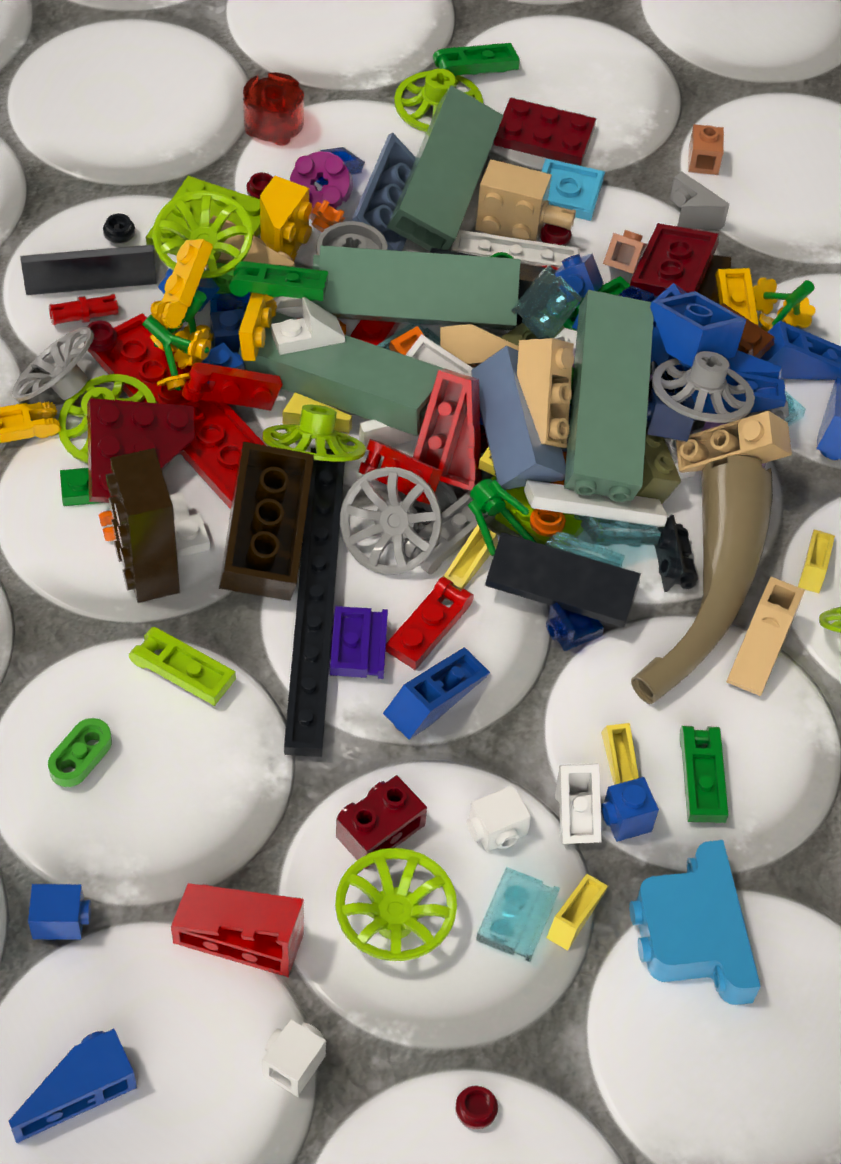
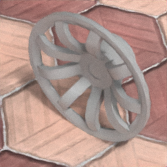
[12,327,94,401]
[652,351,755,423]
[340,467,442,574]

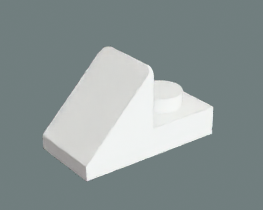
[271,297,345,355]
[555,763,602,844]

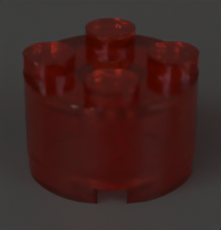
[243,72,304,146]

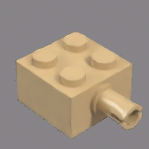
[475,159,576,242]

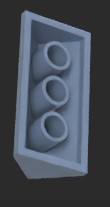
[352,133,416,251]
[471,346,566,490]

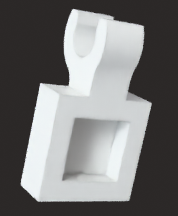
[170,492,210,558]

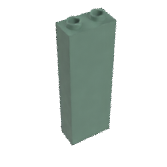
[387,85,503,251]
[312,245,521,330]
[564,290,654,502]
[239,312,445,436]

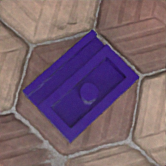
[330,606,388,679]

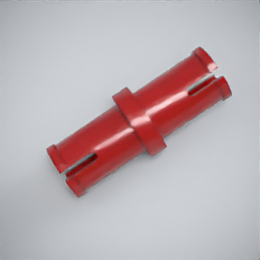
[49,294,119,325]

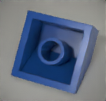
[650,291,746,368]

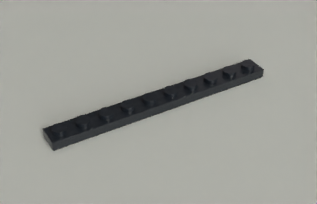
[284,448,345,757]

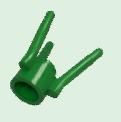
[468,479,536,556]

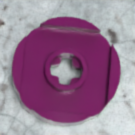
[290,151,353,210]

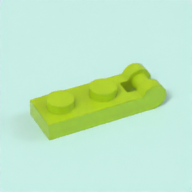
[128,627,236,706]

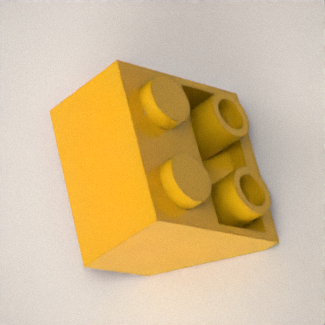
[260,176,312,262]

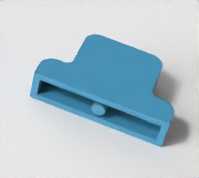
[629,840,761,1005]

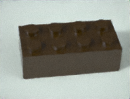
[219,442,314,601]
[106,448,180,603]

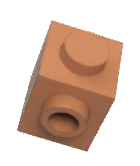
[688,124,724,175]
[603,230,648,274]

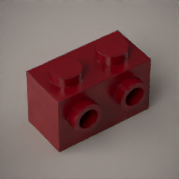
[336,775,427,870]

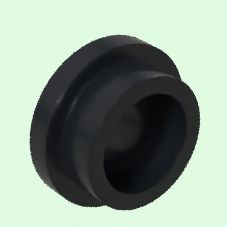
[103,213,135,243]

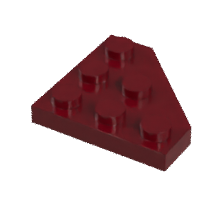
[87,398,195,503]

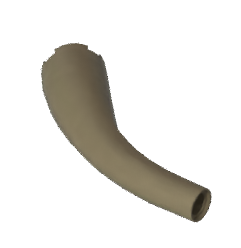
[631,455,773,704]

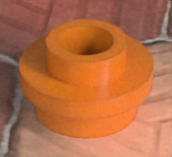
[530,509,566,537]

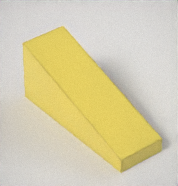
[282,392,352,433]
[444,524,498,590]
[798,530,835,593]
[601,723,639,785]
[546,874,608,951]

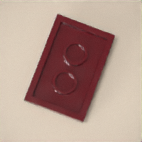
[493,97,597,166]
[630,223,719,296]

